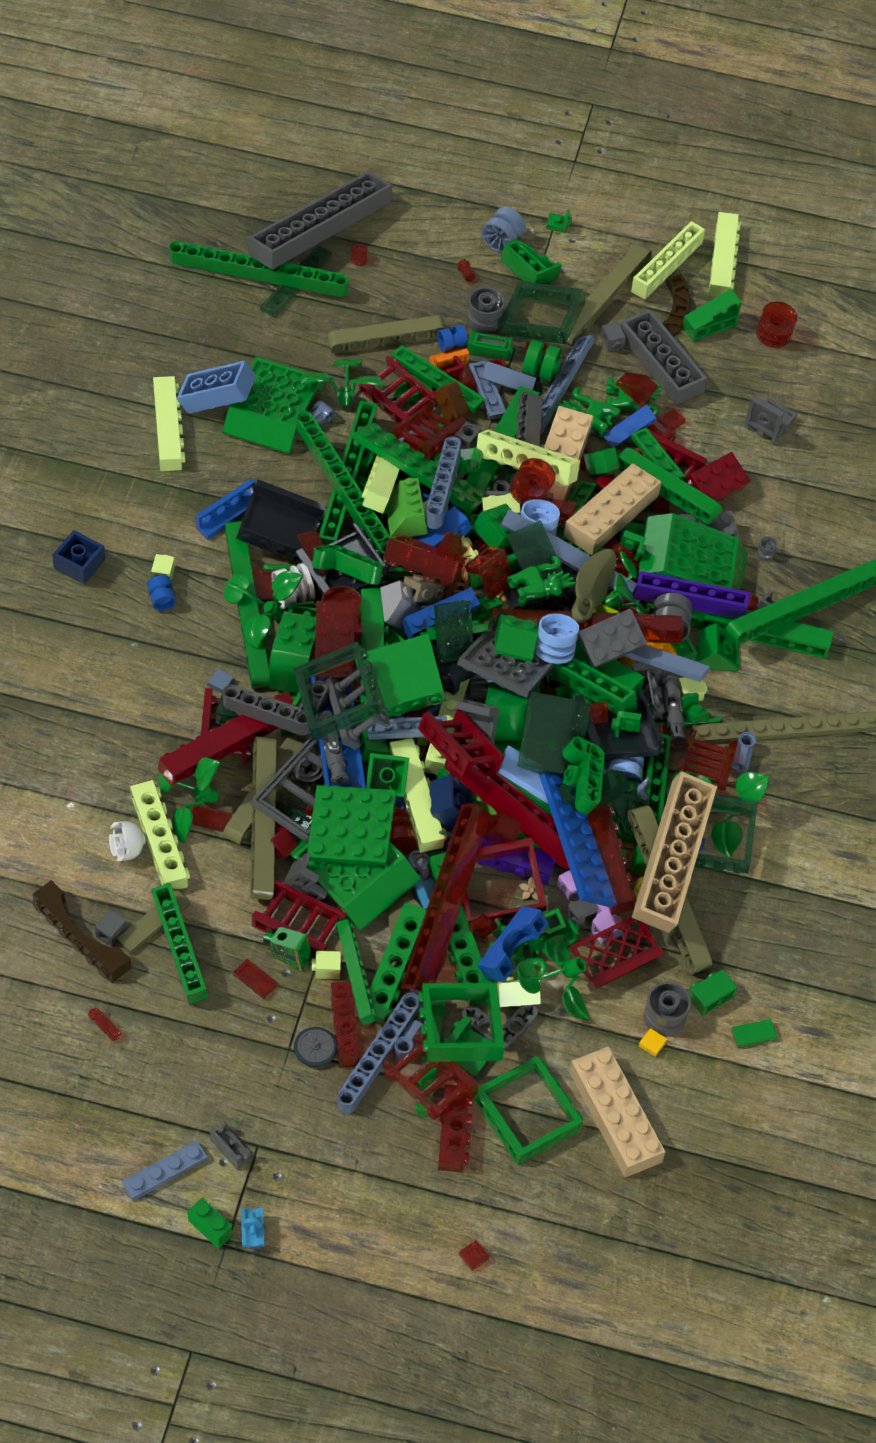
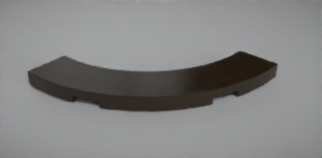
[662,274,691,337]

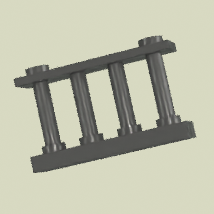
[325,657,390,750]

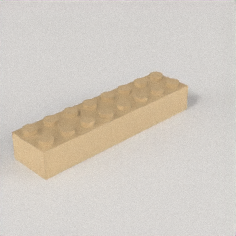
[632,771,717,933]

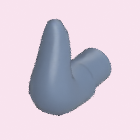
[636,777,650,801]
[416,858,430,880]

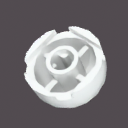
[109,821,145,861]

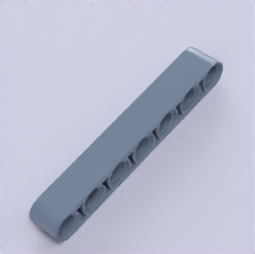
[426,437,461,529]
[337,993,420,1114]

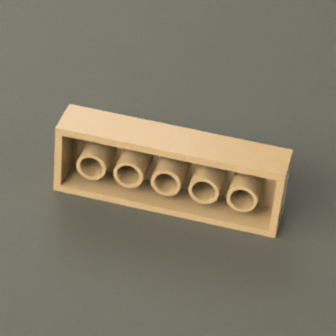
[526,406,593,513]
[564,463,661,555]
[569,1046,665,1178]

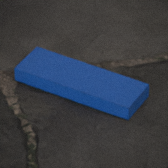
[603,404,657,448]

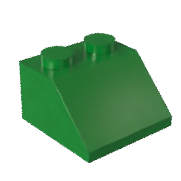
[494,614,538,662]
[698,623,740,671]
[366,753,409,797]

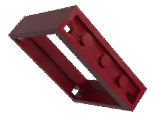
[453,837,547,928]

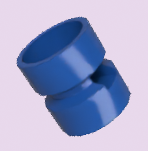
[437,325,468,352]
[147,575,176,611]

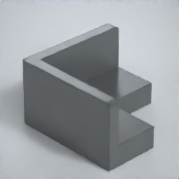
[284,853,327,901]

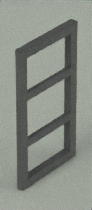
[250,730,369,843]

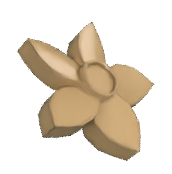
[519,877,543,900]

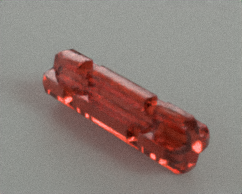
[88,1007,121,1041]

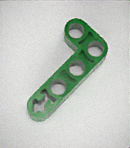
[312,545,383,585]
[562,737,604,815]

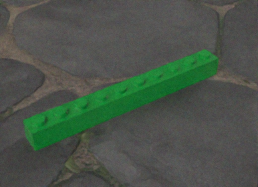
[336,918,377,1026]
[415,1000,446,1118]

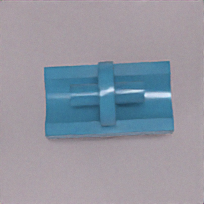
[241,1208,264,1249]

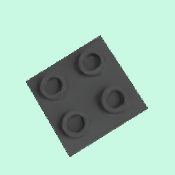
[642,671,666,721]

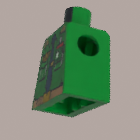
[263,927,312,972]

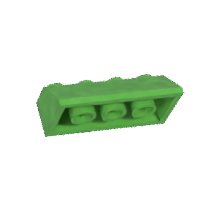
[386,478,428,540]

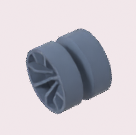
[481,207,526,253]

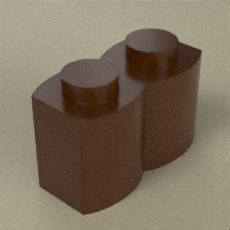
[434,381,469,423]

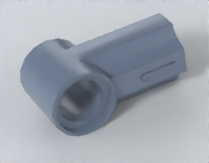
[310,400,336,425]
[731,732,756,773]
[394,1020,422,1063]

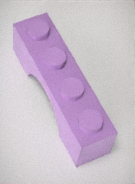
[557,870,624,946]

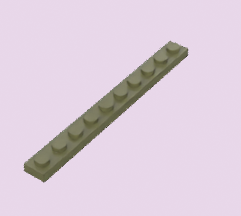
[690,711,876,745]

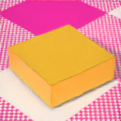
[638,1028,667,1057]

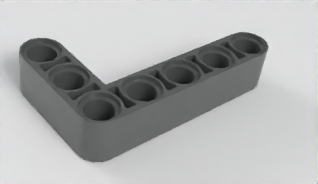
[223,681,328,736]

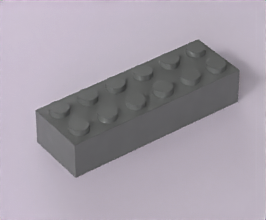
[620,309,707,405]

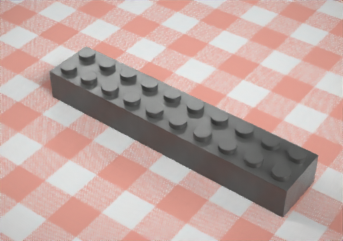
[248,171,392,269]

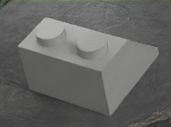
[380,581,420,633]

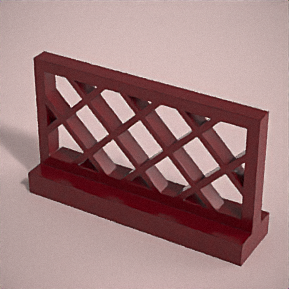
[570,916,664,992]

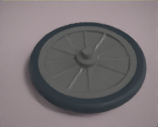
[294,1027,338,1067]

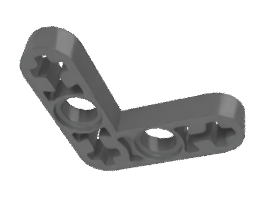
[461,1005,538,1051]

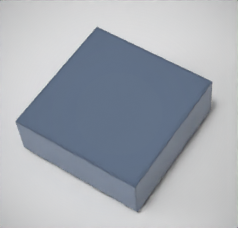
[208,669,234,693]

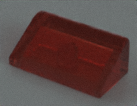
[297,531,324,562]

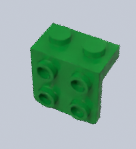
[441,1015,491,1077]

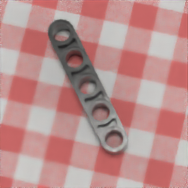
[515,391,542,476]

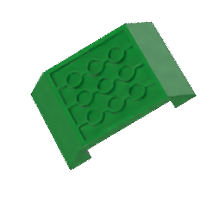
[222,356,326,454]
[638,513,748,591]
[288,838,421,931]

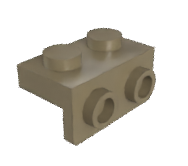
[403,574,445,603]

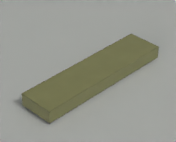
[116,889,190,954]

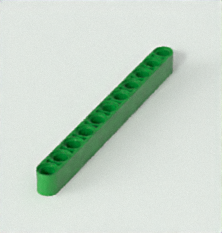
[168,241,349,297]
[297,411,396,565]
[224,521,269,689]
[725,559,876,644]

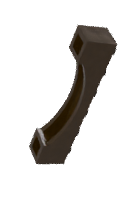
[32,880,131,983]

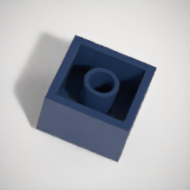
[52,530,106,584]
[429,774,473,833]

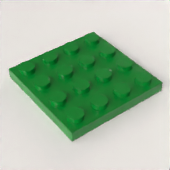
[307,785,396,866]

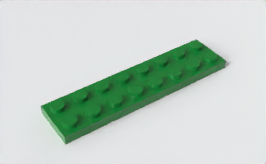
[352,422,488,514]

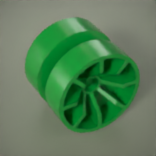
[522,339,562,383]

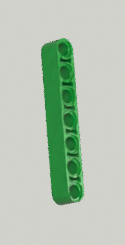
[617,448,723,524]

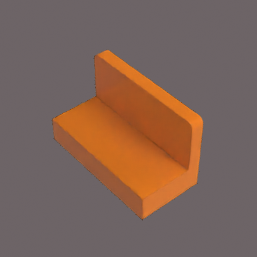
[429,348,470,369]

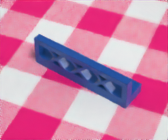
[196,479,255,540]

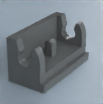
[210,1122,254,1170]

